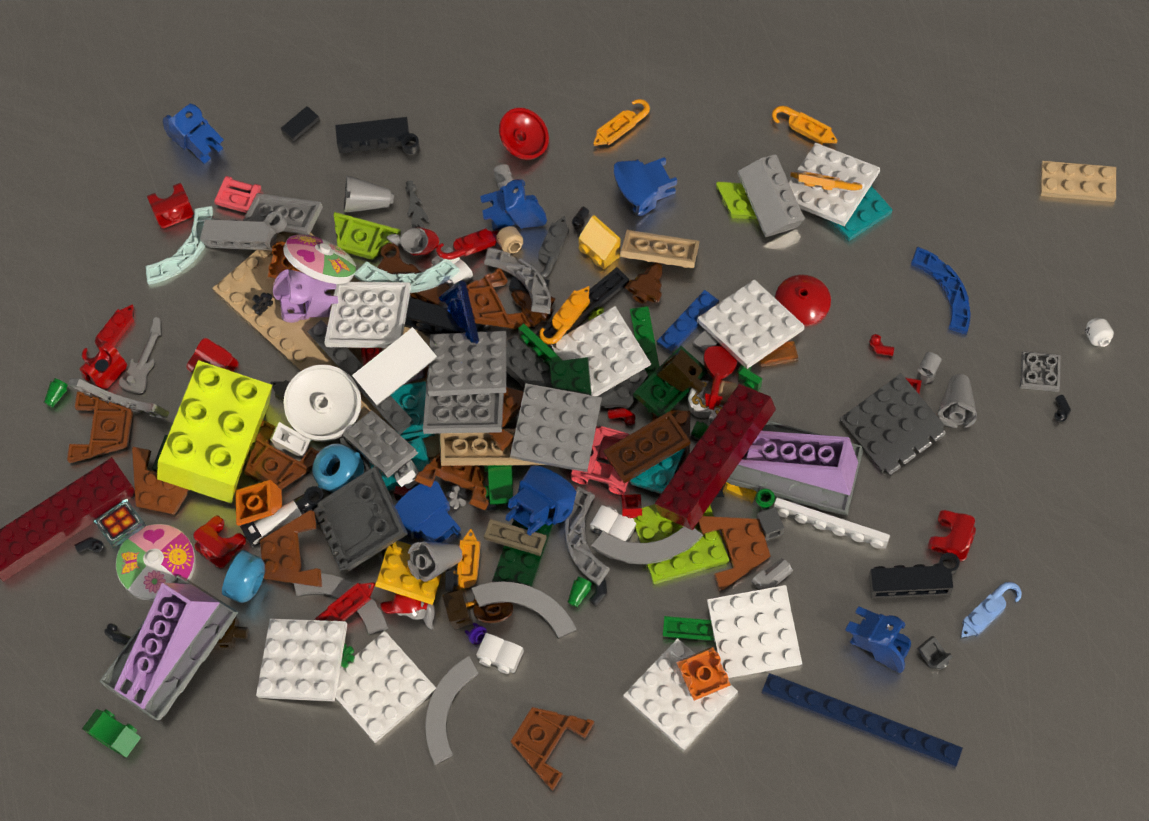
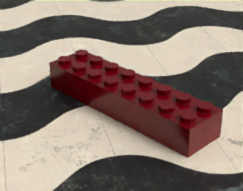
[655,384,776,530]
[0,457,135,582]

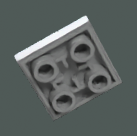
[1020,351,1061,392]

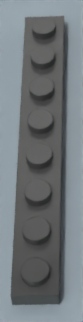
[307,319,414,435]

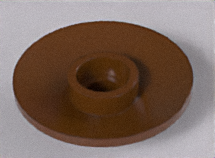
[473,602,513,623]

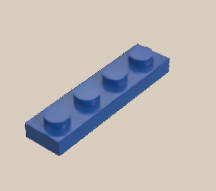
[657,290,719,355]

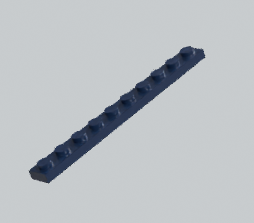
[762,673,963,768]

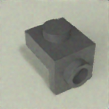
[917,636,953,669]

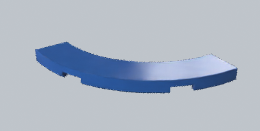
[911,247,971,335]

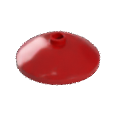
[499,108,549,160]
[775,275,831,326]

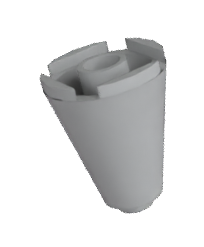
[344,176,394,213]
[938,374,977,428]
[407,541,462,582]

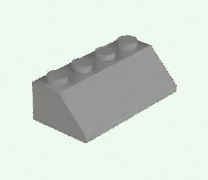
[737,154,805,237]

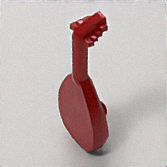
[703,346,738,410]

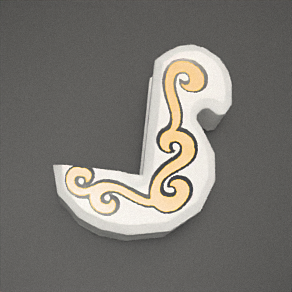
[688,381,723,424]

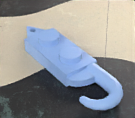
[961,582,1022,638]

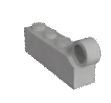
[200,211,287,250]

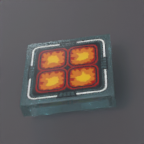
[94,499,146,548]

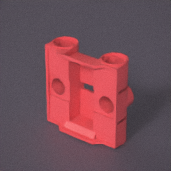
[571,426,629,495]

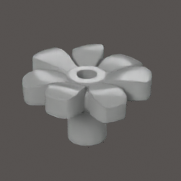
[446,485,467,509]

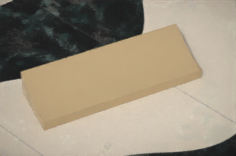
[440,429,545,466]

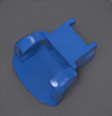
[163,103,224,165]
[614,157,677,216]
[480,179,547,231]
[505,465,577,536]
[395,480,461,543]
[845,606,911,673]

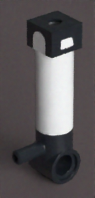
[240,486,325,548]

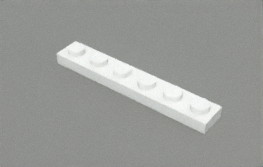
[774,498,890,549]

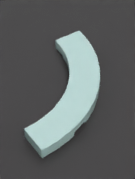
[145,206,214,285]
[354,259,460,293]

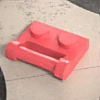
[214,176,261,213]

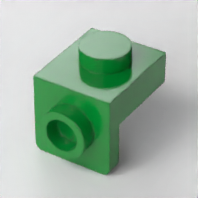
[737,364,763,391]

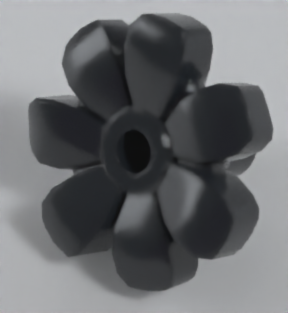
[252,293,273,315]

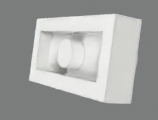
[270,422,311,458]
[394,460,419,489]

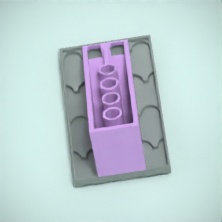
[726,421,863,516]
[99,575,238,720]

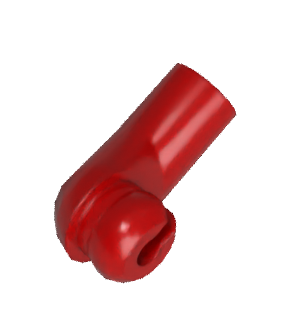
[869,334,894,356]
[608,408,636,426]

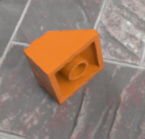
[236,480,282,526]

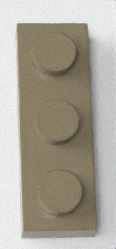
[484,519,547,556]

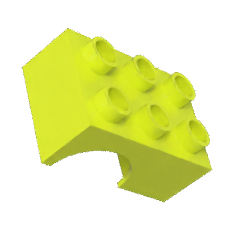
[157,360,272,504]

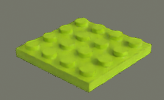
[633,504,729,585]

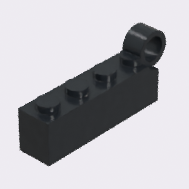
[335,117,420,154]
[404,298,490,334]
[869,553,960,598]

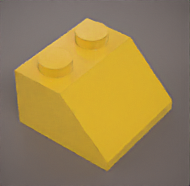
[578,215,620,270]

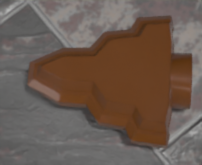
[625,262,662,304]
[511,290,555,327]

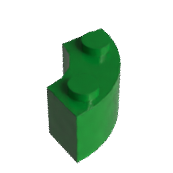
[484,465,514,504]
[82,709,141,758]

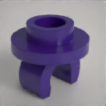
[465,623,487,645]

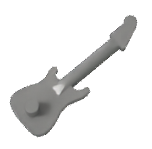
[119,317,161,394]

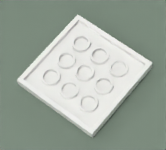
[789,143,880,226]
[697,279,804,369]
[324,282,411,348]
[551,306,651,396]
[707,585,802,678]
[256,619,348,701]
[335,631,436,743]
[623,638,738,752]

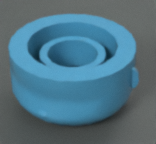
[312,444,364,493]
[222,550,265,603]

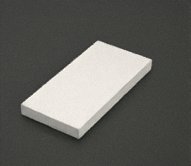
[352,327,437,405]

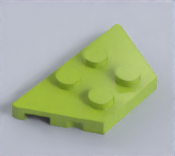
[716,182,757,219]
[333,212,401,260]

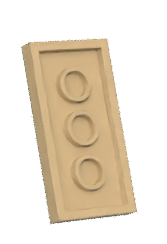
[1040,161,1116,202]
[620,230,700,268]

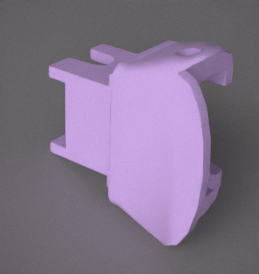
[273,269,338,323]

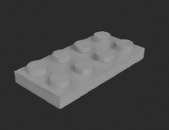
[243,193,323,235]
[342,410,418,478]

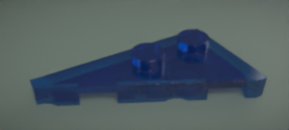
[439,281,479,344]

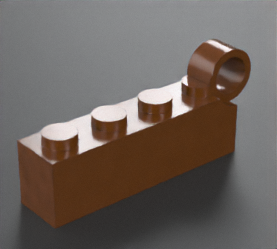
[377,243,451,307]

